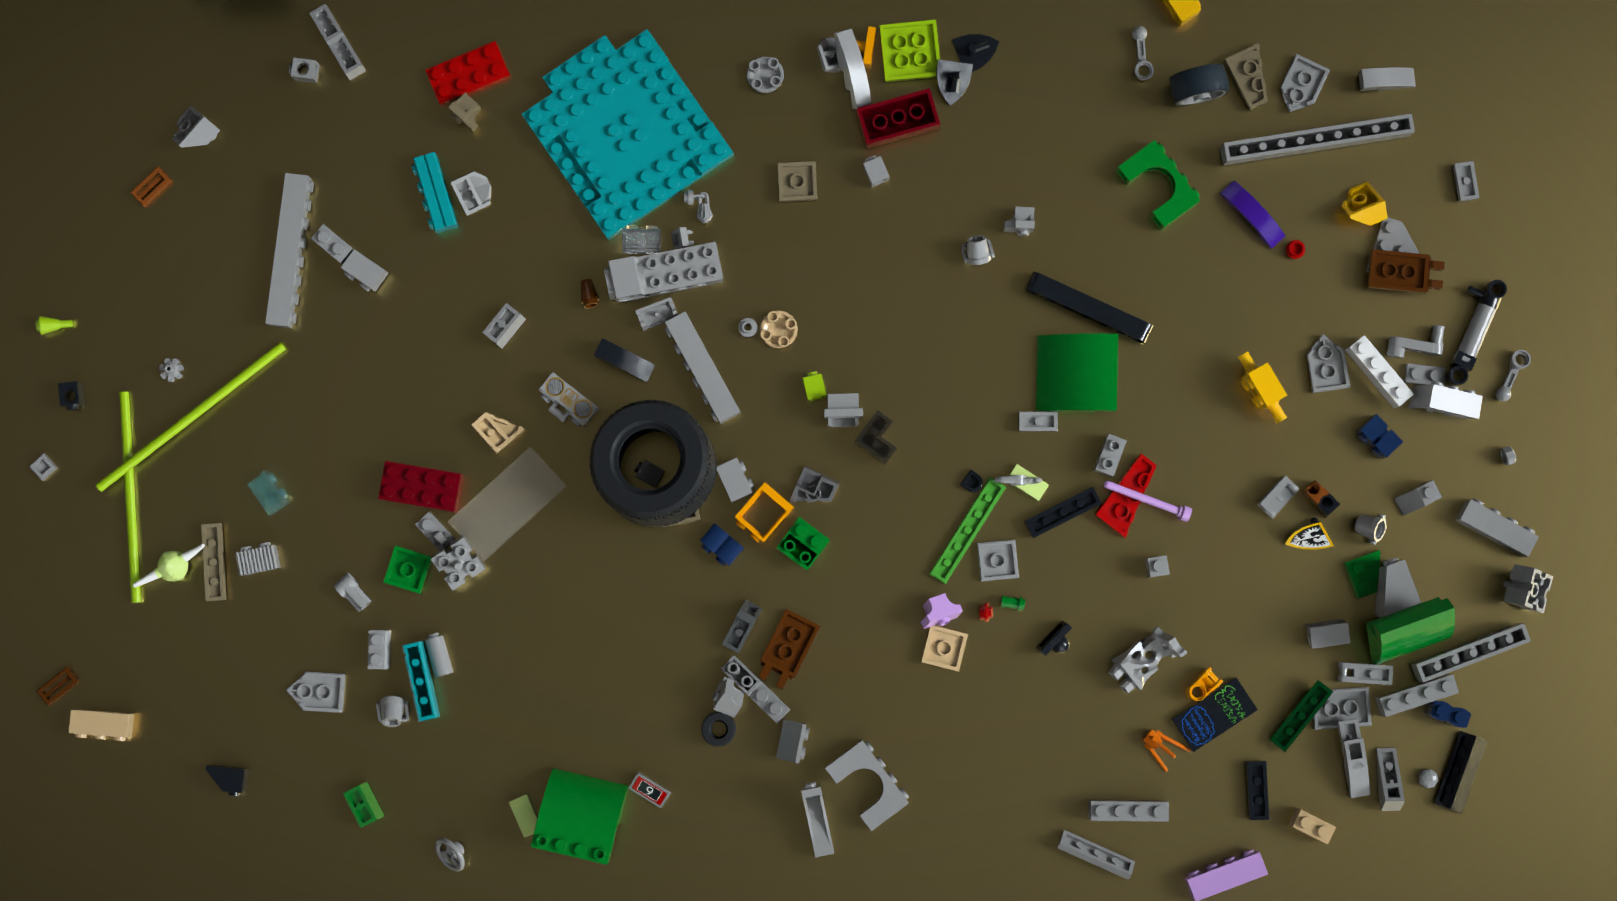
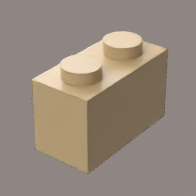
[1288,808,1336,845]

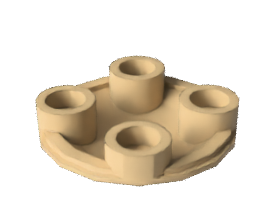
[760,310,798,348]

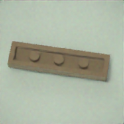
[201,523,227,602]

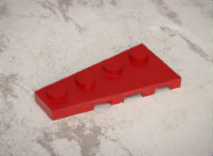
[1094,454,1157,538]

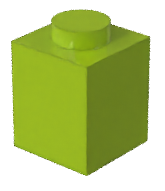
[803,371,827,402]

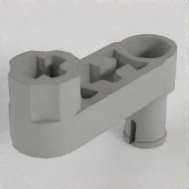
[1387,325,1445,359]

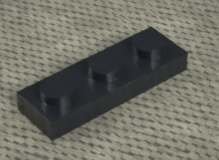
[1246,761,1270,820]

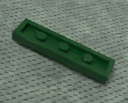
[1270,680,1334,752]

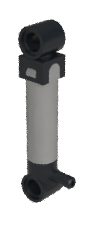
[1445,280,1507,386]

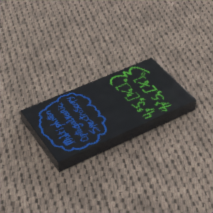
[1172,677,1258,752]

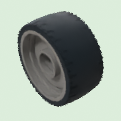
[1169,64,1229,106]

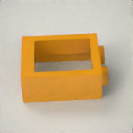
[735,482,794,543]

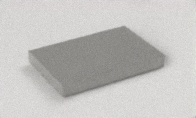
[1312,687,1372,730]

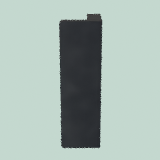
[1434,731,1487,814]

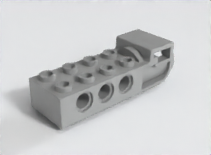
[604,242,723,302]

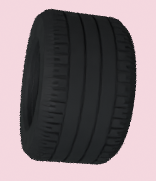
[589,400,717,527]

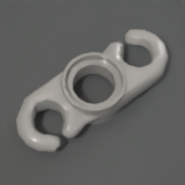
[993,475,1042,485]

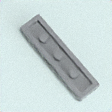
[1057,830,1135,880]

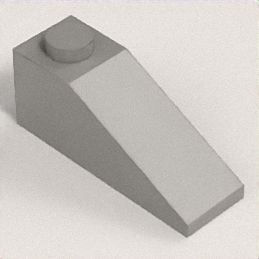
[1376,748,1405,811]

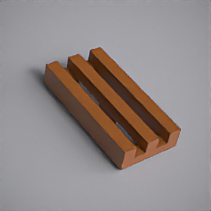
[130,166,172,207]

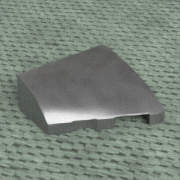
[789,466,840,503]

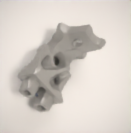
[1109,626,1187,693]

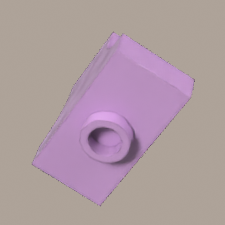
[921,593,963,629]

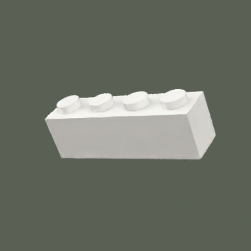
[1345,335,1414,408]

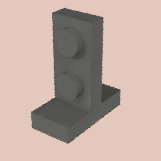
[722,600,763,653]

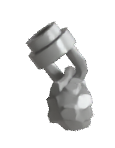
[684,190,713,223]

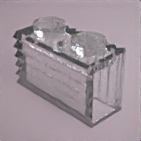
[622,225,661,254]

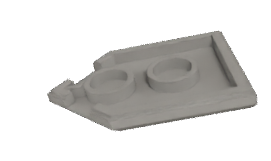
[1280,54,1330,112]
[1306,334,1350,393]
[286,672,346,713]

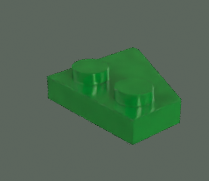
[1344,550,1381,599]

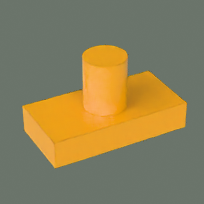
[856,26,876,69]

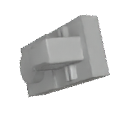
[415,511,455,550]

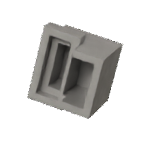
[824,393,863,427]

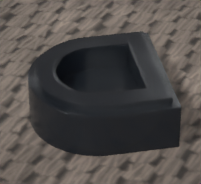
[960,470,983,493]

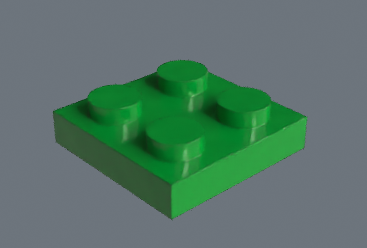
[383,546,432,594]

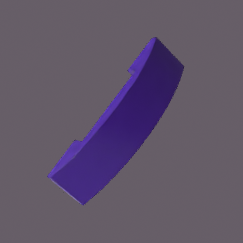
[1220,181,1285,249]

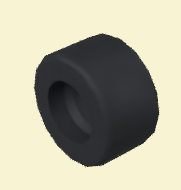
[701,712,736,747]

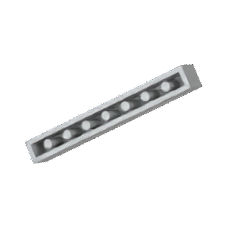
[265,173,314,329]

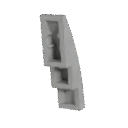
[834,28,872,110]

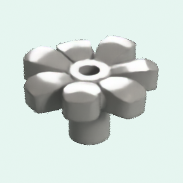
[159,358,184,382]

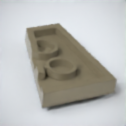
[1224,43,1268,111]

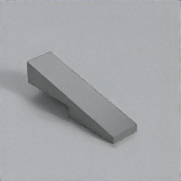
[309,3,366,80]

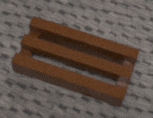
[36,667,80,706]

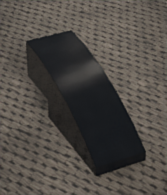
[594,338,655,382]

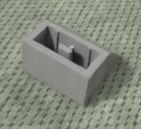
[776,719,810,763]

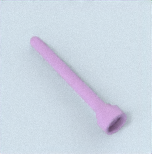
[1104,481,1192,522]

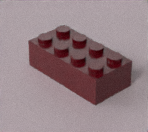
[856,88,940,149]
[378,461,464,513]

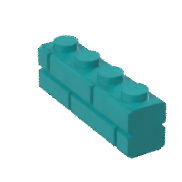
[411,152,459,233]
[402,641,440,722]

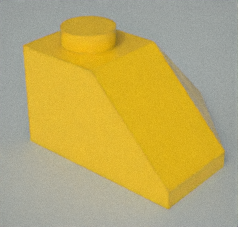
[1342,181,1388,226]

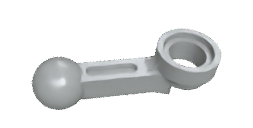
[1132,26,1154,80]
[1495,350,1531,402]

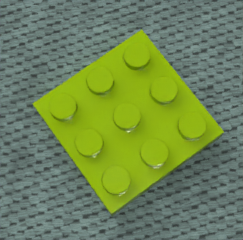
[879,19,940,82]

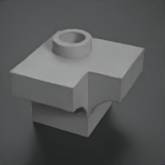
[1003,206,1035,236]
[712,677,744,717]

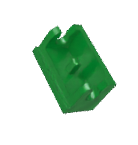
[343,782,384,828]

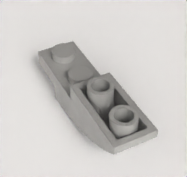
[721,655,791,724]
[1337,718,1370,798]

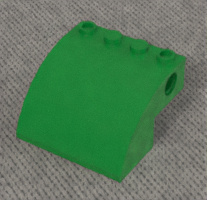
[531,768,629,865]

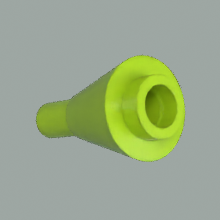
[36,316,73,335]

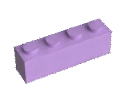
[1184,849,1268,901]

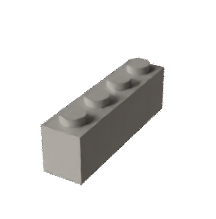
[1455,498,1539,557]
[1375,674,1459,717]
[1088,800,1169,822]

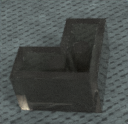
[854,410,897,465]

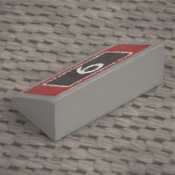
[628,772,671,808]

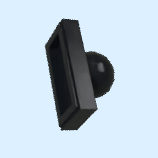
[1036,621,1072,656]

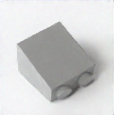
[1375,557,1421,617]

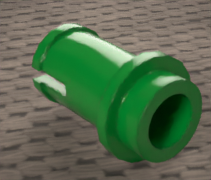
[1001,595,1025,612]

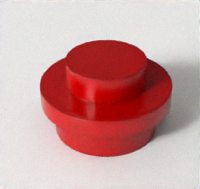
[1286,240,1305,259]
[980,603,993,622]

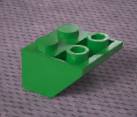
[776,517,830,571]

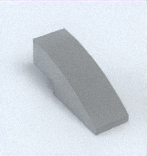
[1358,67,1416,91]

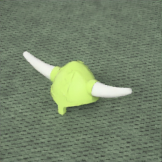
[133,544,205,587]

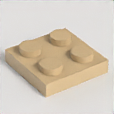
[921,626,968,672]

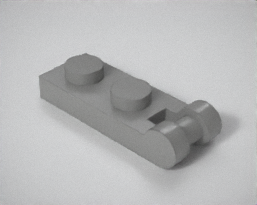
[1337,662,1393,685]

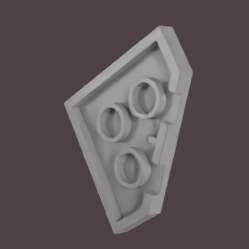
[1366,217,1420,272]

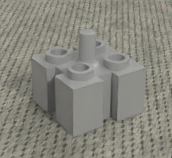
[431,534,485,591]
[1503,564,1553,613]

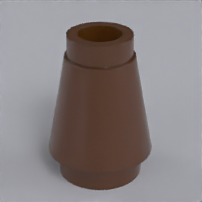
[581,279,600,309]

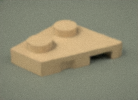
[471,412,525,454]

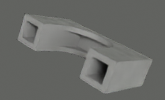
[825,740,909,831]

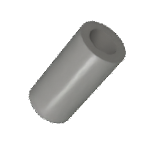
[425,633,454,678]

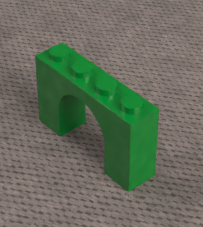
[1116,140,1201,230]

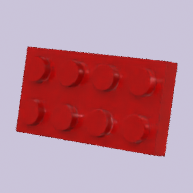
[425,41,511,106]

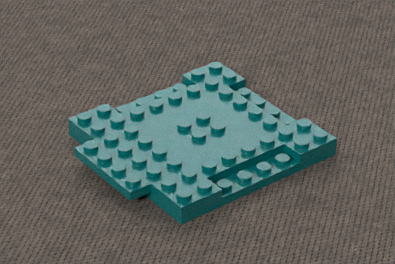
[522,29,734,241]

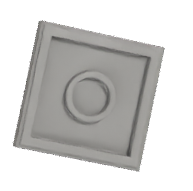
[977,540,1019,582]

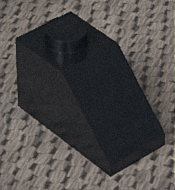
[206,765,249,796]

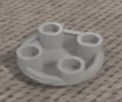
[747,57,784,93]

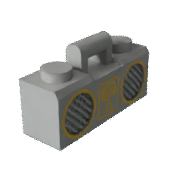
[539,372,599,427]

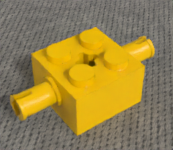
[1237,352,1287,424]

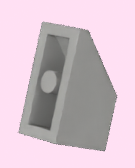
[1394,480,1442,516]

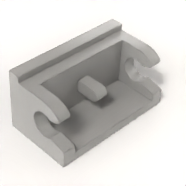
[635,297,678,331]
[482,303,526,349]
[1257,475,1299,519]
[1305,619,1350,649]

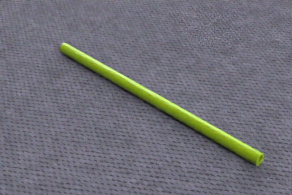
[119,392,141,603]

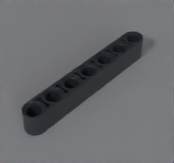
[1026,272,1153,344]

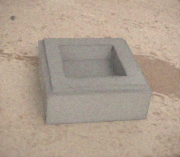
[29,453,58,481]

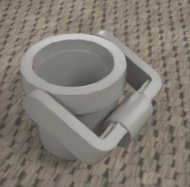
[961,235,995,265]
[1355,514,1387,545]
[376,696,410,727]

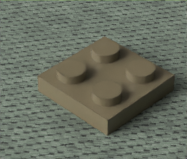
[778,161,817,202]

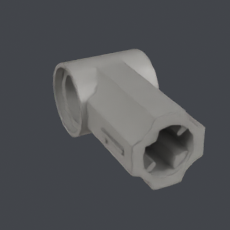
[333,572,372,612]

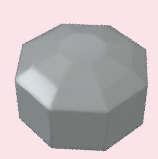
[1500,446,1516,465]
[1418,769,1438,788]

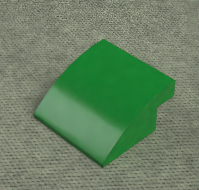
[1036,333,1118,414]
[1366,597,1455,665]

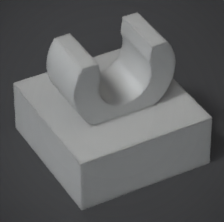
[671,227,694,250]

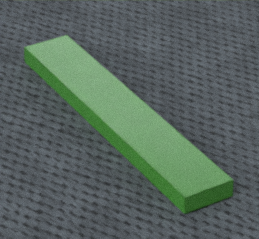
[929,477,1006,584]

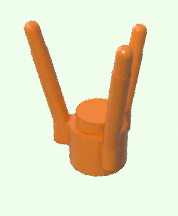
[1143,729,1191,772]

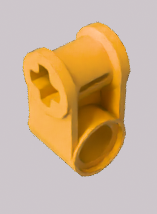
[1186,667,1223,701]

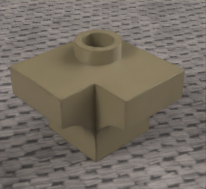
[448,93,481,132]

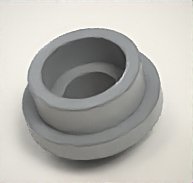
[738,318,758,337]

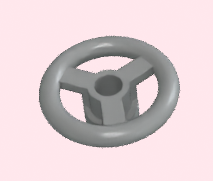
[435,838,465,872]

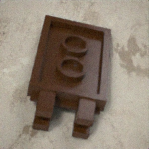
[1367,249,1445,294]
[758,609,820,690]

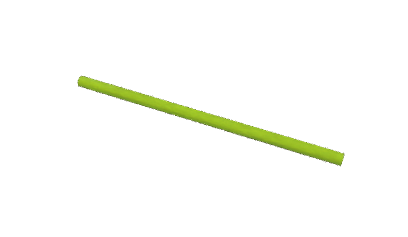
[95,342,286,492]

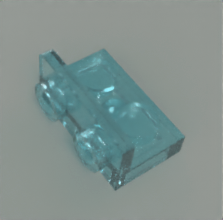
[247,471,289,516]

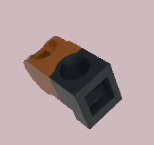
[1303,480,1340,518]

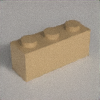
[69,709,134,741]

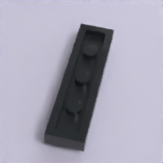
[1024,487,1102,538]

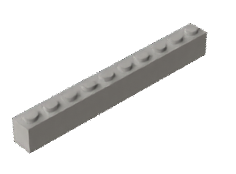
[1220,113,1415,166]

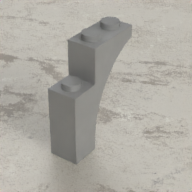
[801,782,834,858]

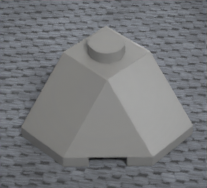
[172,105,220,148]

